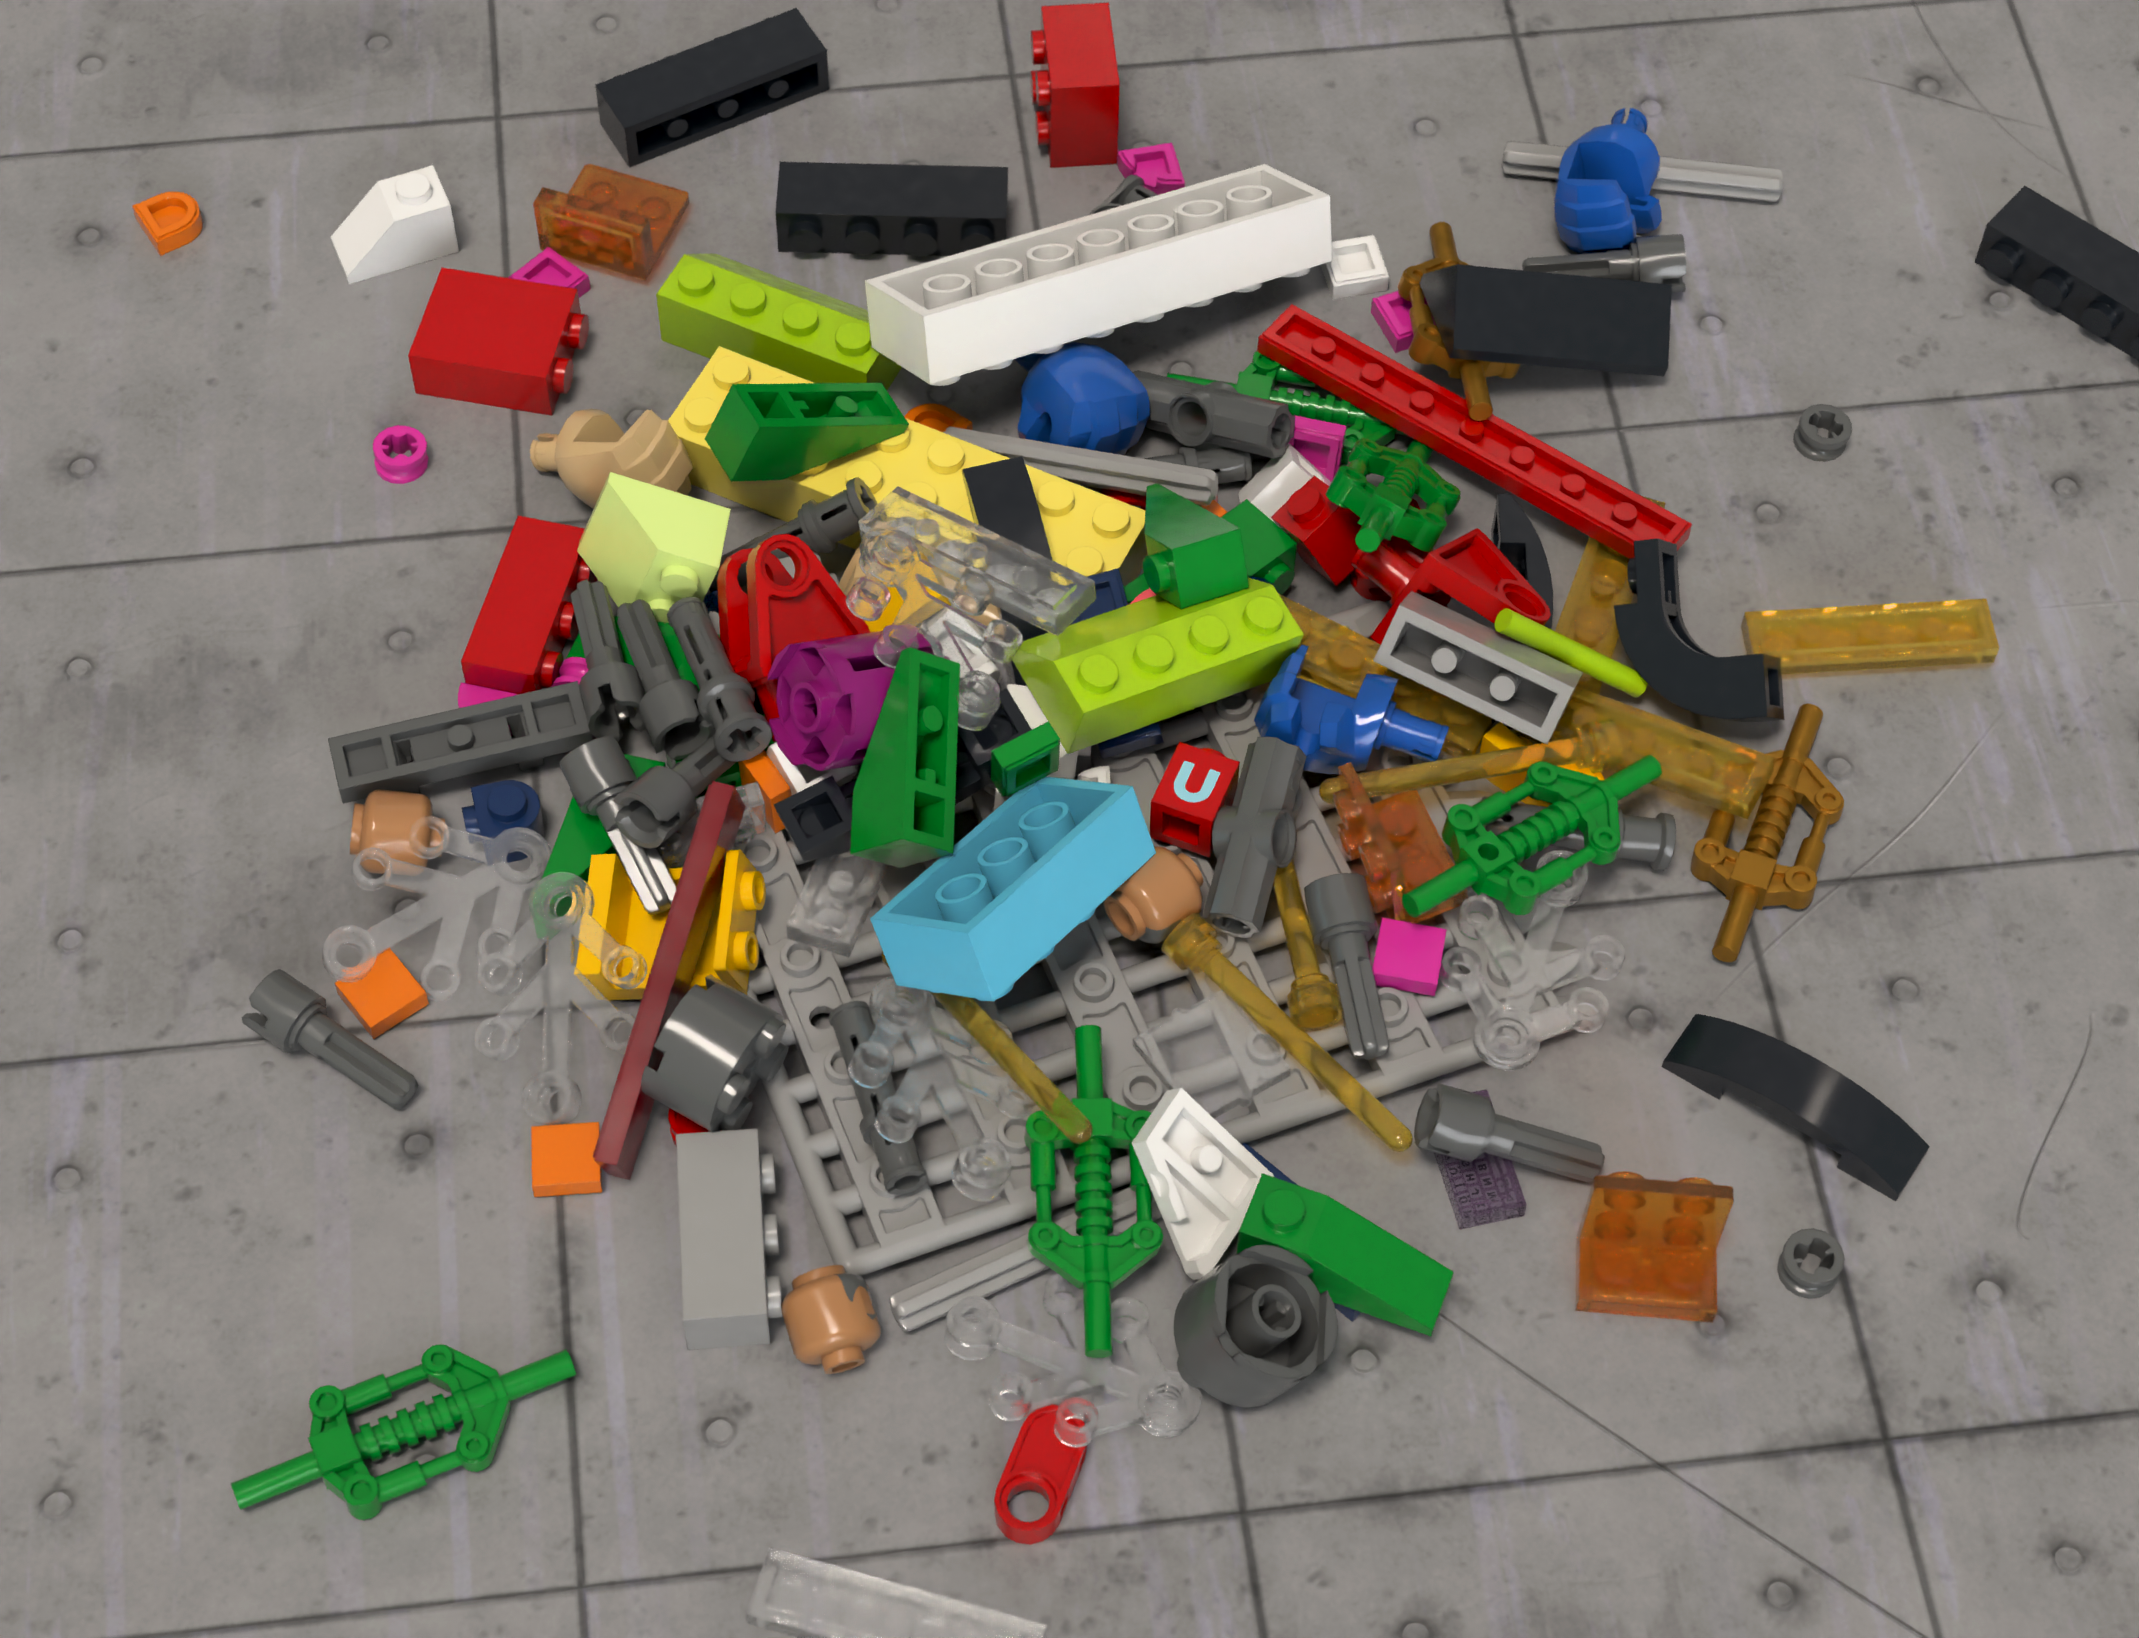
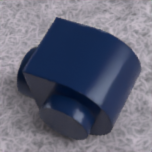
[462,780,545,867]

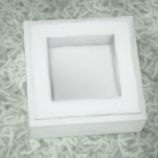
[1320,235,1389,300]

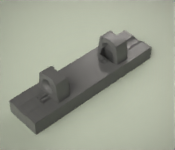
[328,681,593,804]

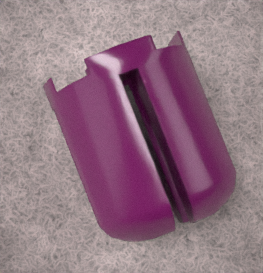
[768,627,941,771]

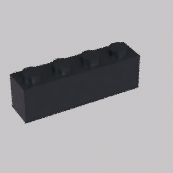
[595,8,829,168]
[776,162,1008,256]
[1975,186,2139,362]

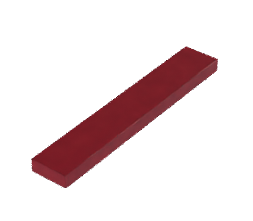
[593,781,746,1180]

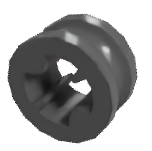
[1793,404,1852,462]
[1777,1228,1845,1299]

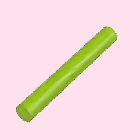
[1494,608,1648,697]

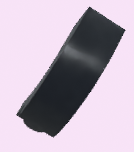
[1614,538,1785,722]

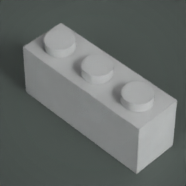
[1373,591,1583,744]
[676,1128,782,1350]

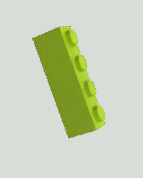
[656,253,902,390]
[1008,577,1304,754]

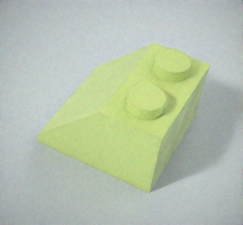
[577,472,731,623]

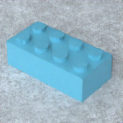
[870,777,1156,1002]

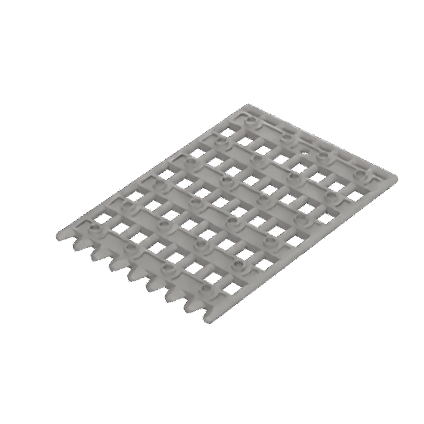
[667,600,1606,1276]

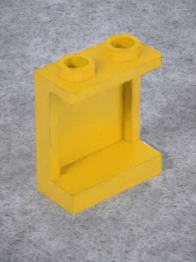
[575,849,766,1001]

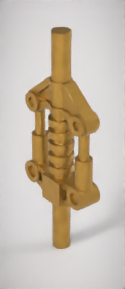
[1398,222,1521,421]
[1690,704,1844,962]

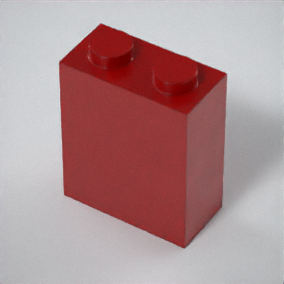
[408,267,589,416]

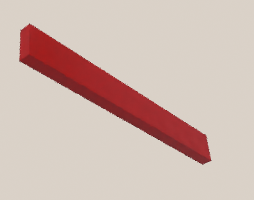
[1257,304,1692,559]

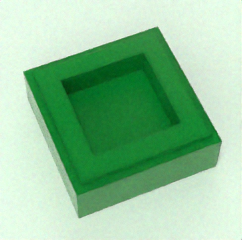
[991,721,1060,797]

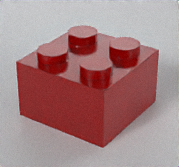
[1030,2,1120,168]

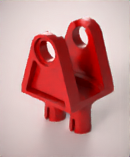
[1351,528,1551,645]
[717,534,870,742]

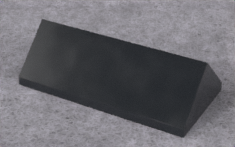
[1419,264,1672,376]

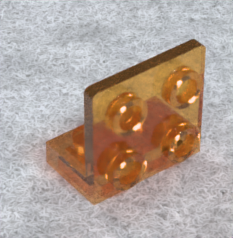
[533,164,689,281]
[1333,762,1468,924]
[1575,1172,1734,1323]

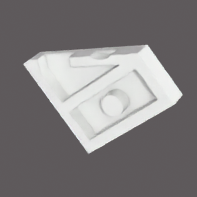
[1132,1088,1274,1280]

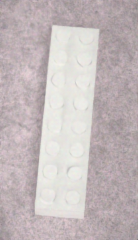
[865,164,1332,386]

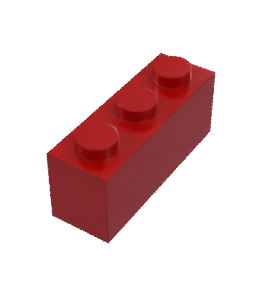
[461,515,597,694]

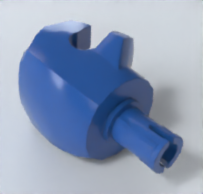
[1554,108,1662,254]
[1015,342,1150,455]
[1254,645,1449,774]

